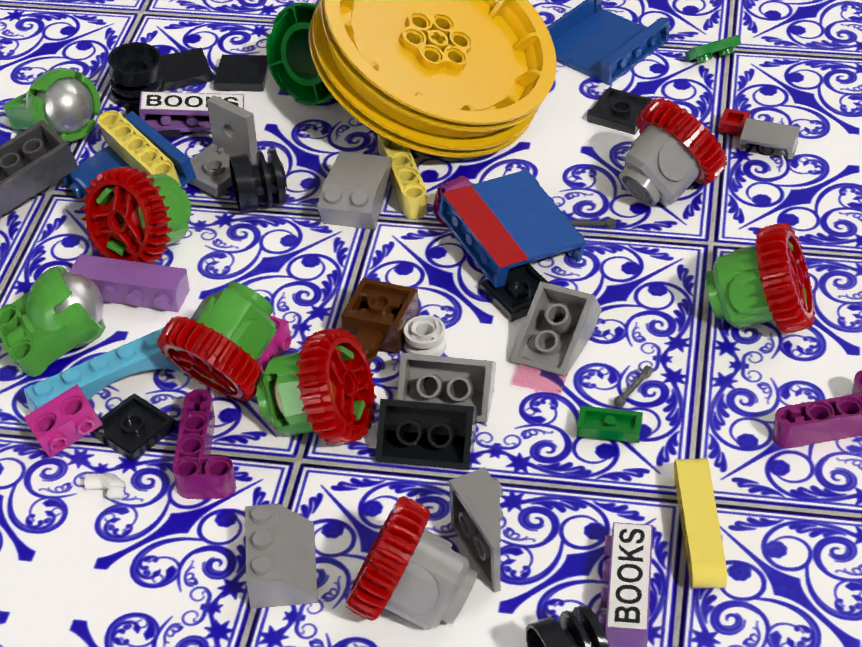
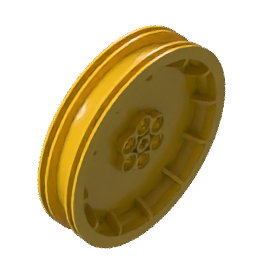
[309,0,557,158]

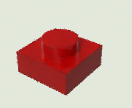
[718,108,751,136]

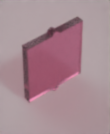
[512,357,570,395]

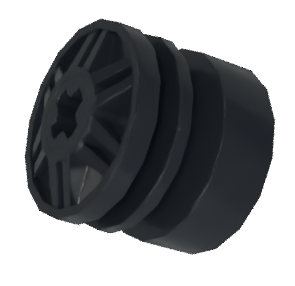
[108,42,164,107]
[229,148,287,213]
[526,605,609,647]

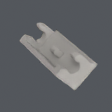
[740,118,799,160]

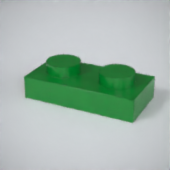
[685,35,741,64]
[577,406,643,443]

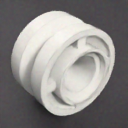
[404,315,446,356]

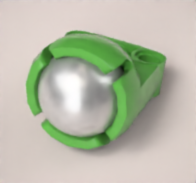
[3,67,101,143]
[0,266,106,377]

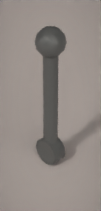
[569,218,616,229]
[614,365,653,408]

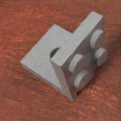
[189,95,258,197]

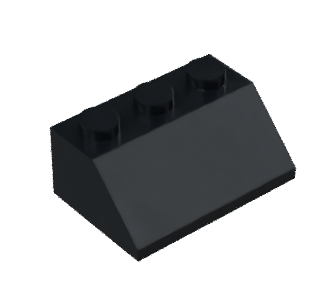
[375,399,478,470]

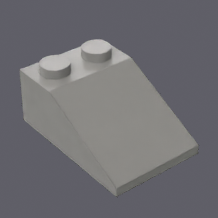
[317,151,393,230]
[509,281,602,377]
[449,467,503,593]

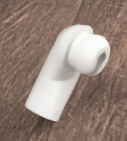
[85,473,126,500]

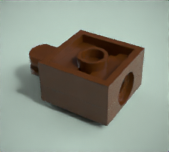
[341,278,419,362]

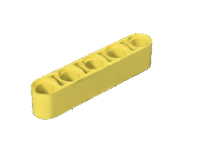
[97,110,181,187]
[377,133,427,219]
[674,458,727,589]

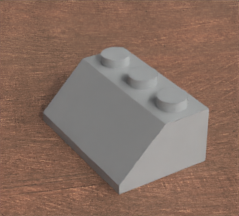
[397,353,496,423]
[245,503,318,609]

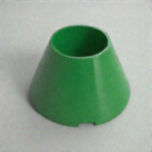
[266,2,334,105]

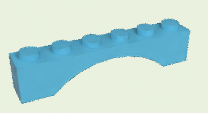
[24,317,190,413]

